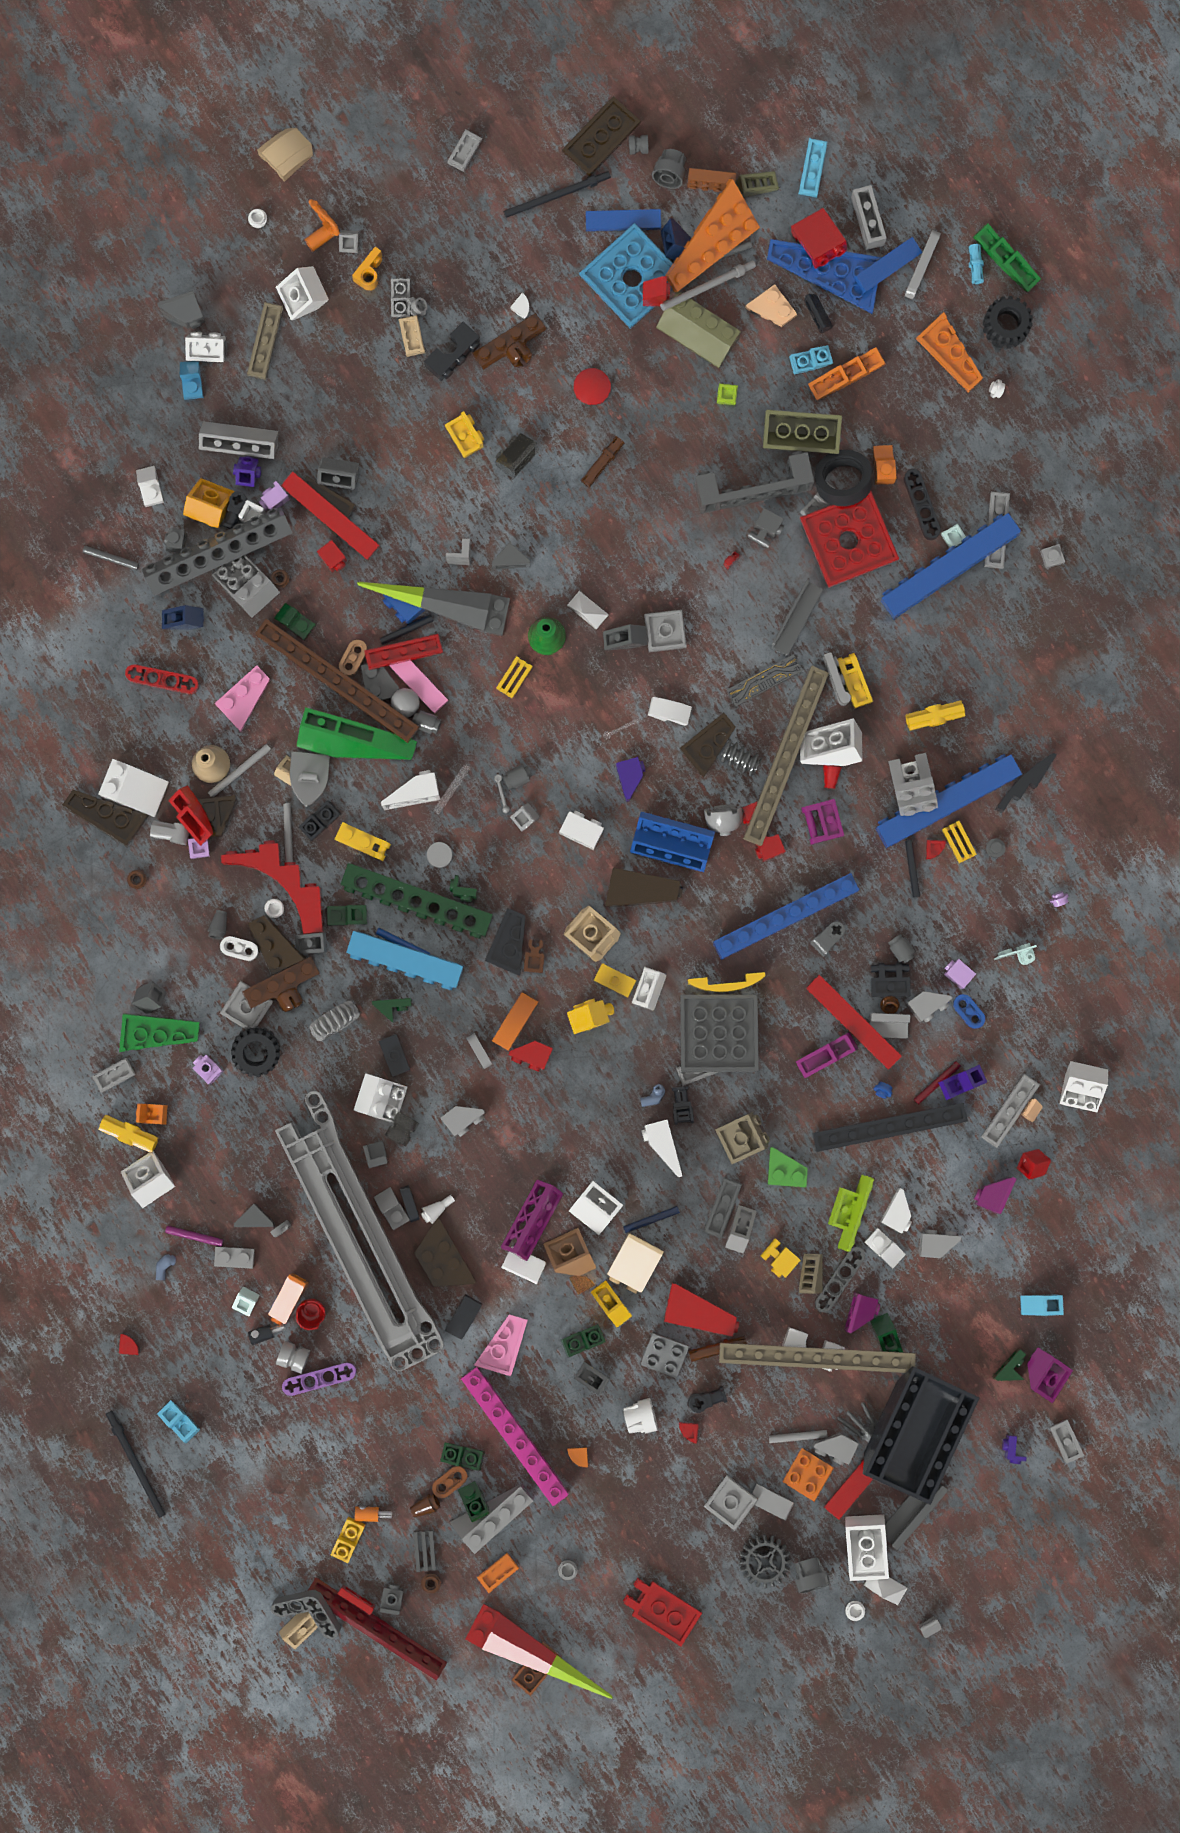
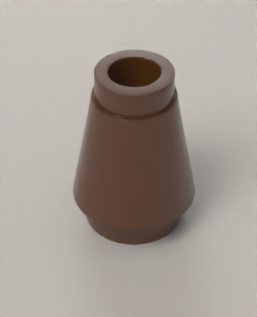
[410,1494,441,1518]

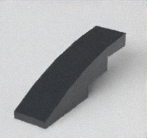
[995,753,1056,813]

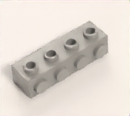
[199,421,278,459]

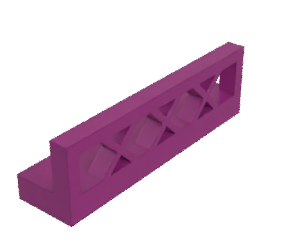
[501,1180,563,1261]

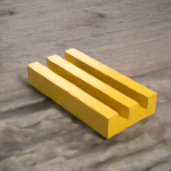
[496,656,533,699]
[942,821,977,863]

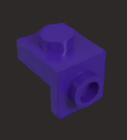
[1002,1434,1027,1464]

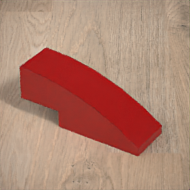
[168,785,213,846]

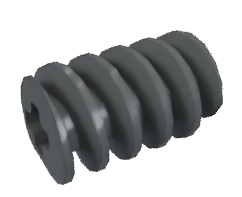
[721,739,763,777]

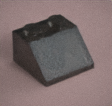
[495,433,538,480]

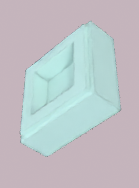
[941,524,966,548]

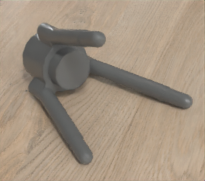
[837,1402,877,1443]

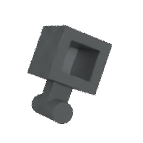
[748,508,784,548]

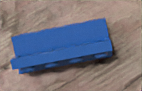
[630,812,715,872]

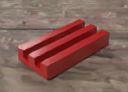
[337,1585,375,1615]

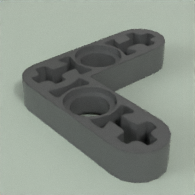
[271,1590,341,1639]

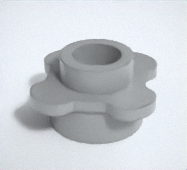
[409,297,427,316]

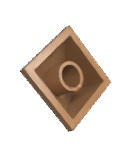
[543,1228,596,1276]

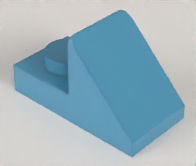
[179,361,204,400]

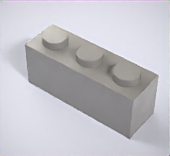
[851,185,887,250]

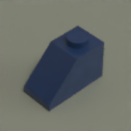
[661,218,691,260]
[162,605,204,630]

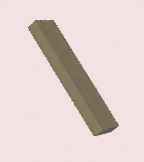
[247,302,283,380]

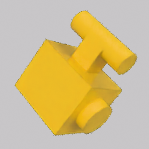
[760,1238,800,1278]

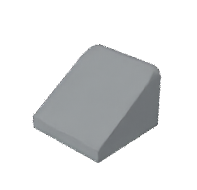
[339,230,359,253]
[510,803,540,832]
[918,1616,942,1638]

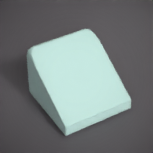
[232,1287,260,1316]

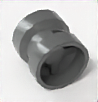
[628,135,648,155]

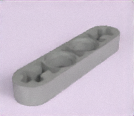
[905,230,941,300]

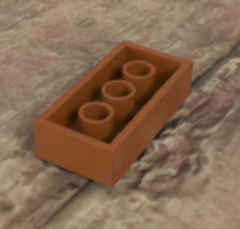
[687,168,736,192]
[512,1640,562,1696]

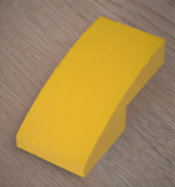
[331,1516,366,1563]

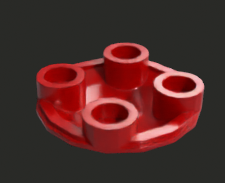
[574,368,611,405]

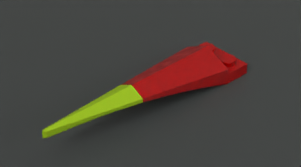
[465,1604,613,1699]

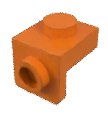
[136,1103,168,1125]

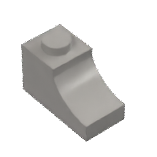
[725,1205,757,1253]

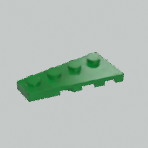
[119,1013,200,1052]

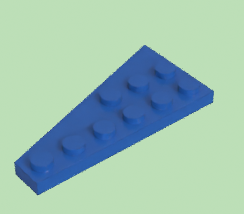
[767,239,882,314]

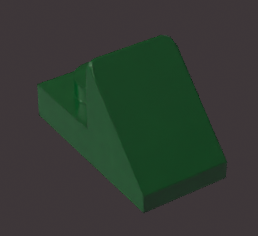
[274,603,316,641]
[372,998,412,1023]
[992,1348,1026,1381]

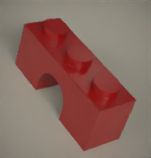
[742,802,786,862]

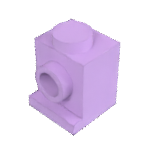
[259,481,290,511]
[192,1055,224,1085]

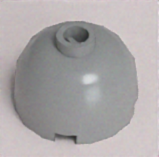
[704,804,743,836]

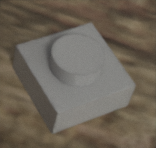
[1040,544,1065,569]

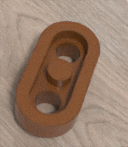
[432,1466,468,1498]

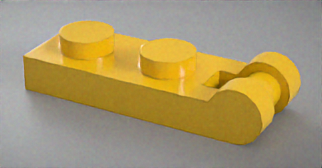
[837,653,873,709]
[335,822,391,861]

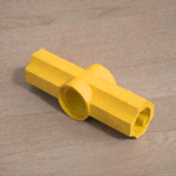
[905,700,965,731]
[98,1115,159,1153]

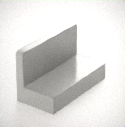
[446,538,471,566]
[869,1013,910,1039]

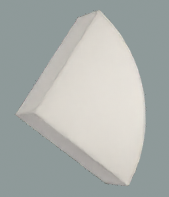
[510,293,529,320]

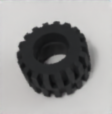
[983,296,1033,349]
[231,1026,280,1077]

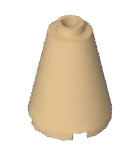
[192,745,230,783]

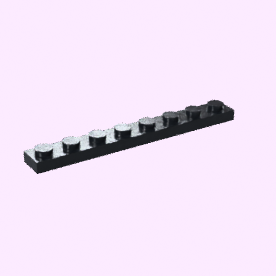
[812,1103,968,1152]

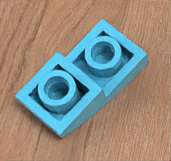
[789,345,833,375]

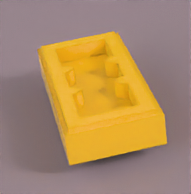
[594,963,636,998]

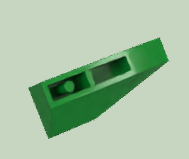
[297,707,417,760]

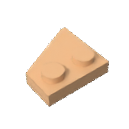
[745,284,797,327]

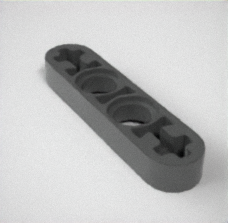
[815,1247,865,1312]

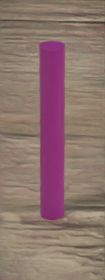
[165,1226,224,1247]

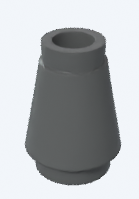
[207,910,227,940]

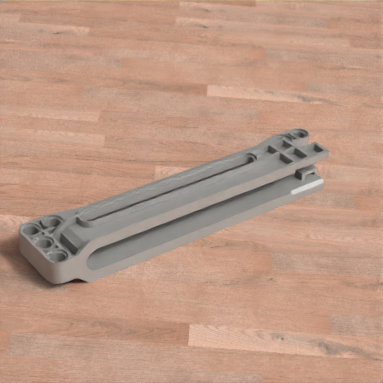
[275,1091,444,1371]

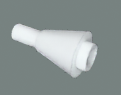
[421,1195,455,1224]

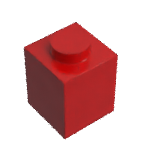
[317,540,347,573]

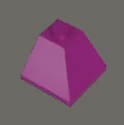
[973,1177,1016,1214]
[844,1292,880,1333]
[1028,1348,1073,1403]

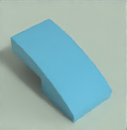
[157,1400,200,1443]

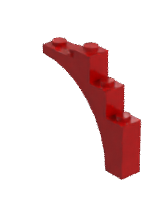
[221,840,324,934]

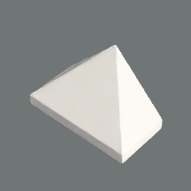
[567,591,608,630]
[864,1577,907,1605]

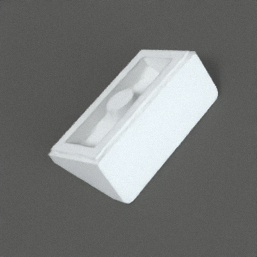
[632,967,666,1010]
[501,1246,546,1284]

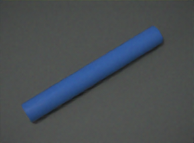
[376,928,430,954]

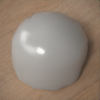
[391,688,420,718]

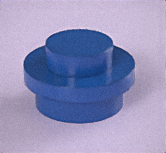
[874,1082,893,1099]

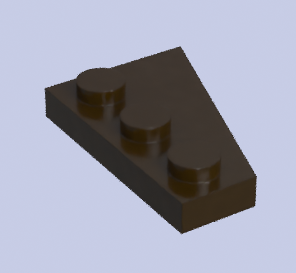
[679,712,736,778]

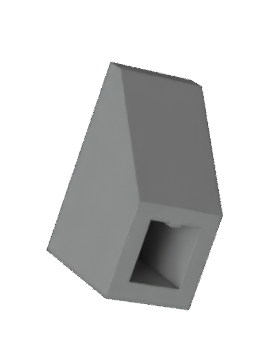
[906,991,952,1022]
[441,1106,486,1137]
[919,1230,961,1258]
[812,1433,859,1466]

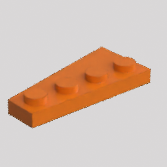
[916,312,983,393]

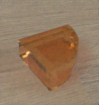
[569,1276,595,1295]

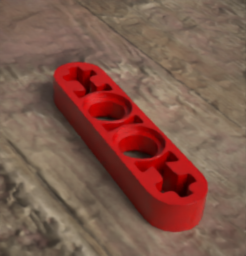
[125,665,199,694]

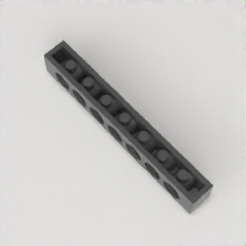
[142,506,293,596]

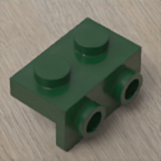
[450,875,478,903]

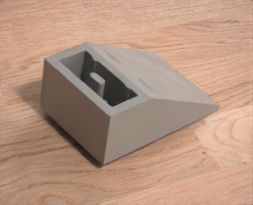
[212,555,280,618]

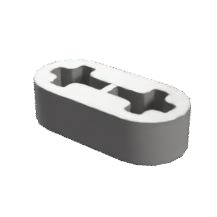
[466,1033,492,1069]

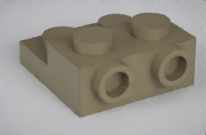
[715,1112,770,1164]

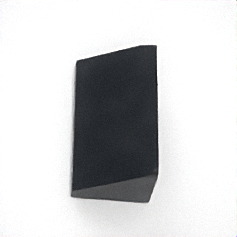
[804,294,833,334]

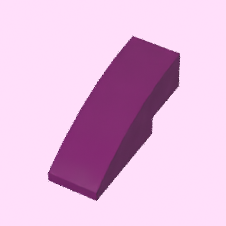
[796,1032,859,1078]

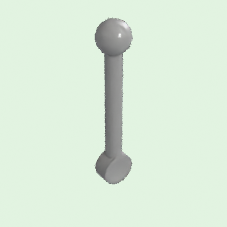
[494,775,510,813]

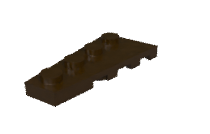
[62,790,148,847]

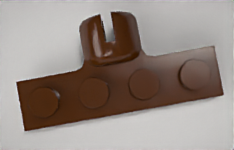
[472,313,546,370]
[242,957,320,1012]

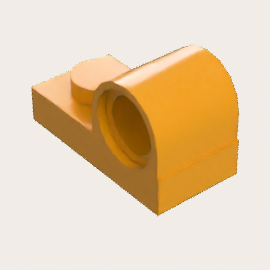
[352,247,382,291]

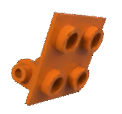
[782,1448,834,1502]

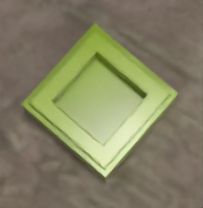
[717,383,738,405]

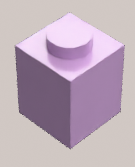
[944,959,976,989]

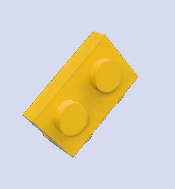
[445,411,484,458]

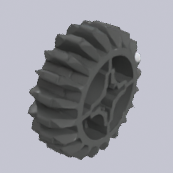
[738,1534,792,1589]

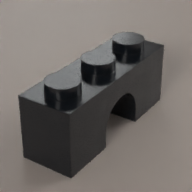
[424,321,480,381]

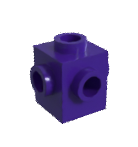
[233,456,262,487]

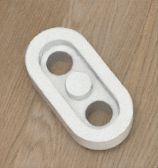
[220,936,259,961]

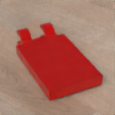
[623,1578,702,1646]

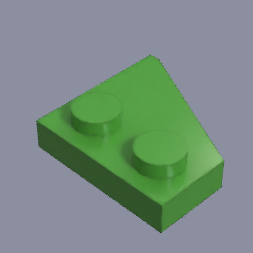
[767,1147,808,1187]

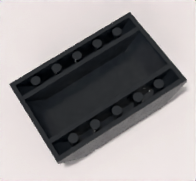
[863,1366,979,1505]

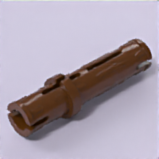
[580,436,625,488]
[688,1335,747,1362]

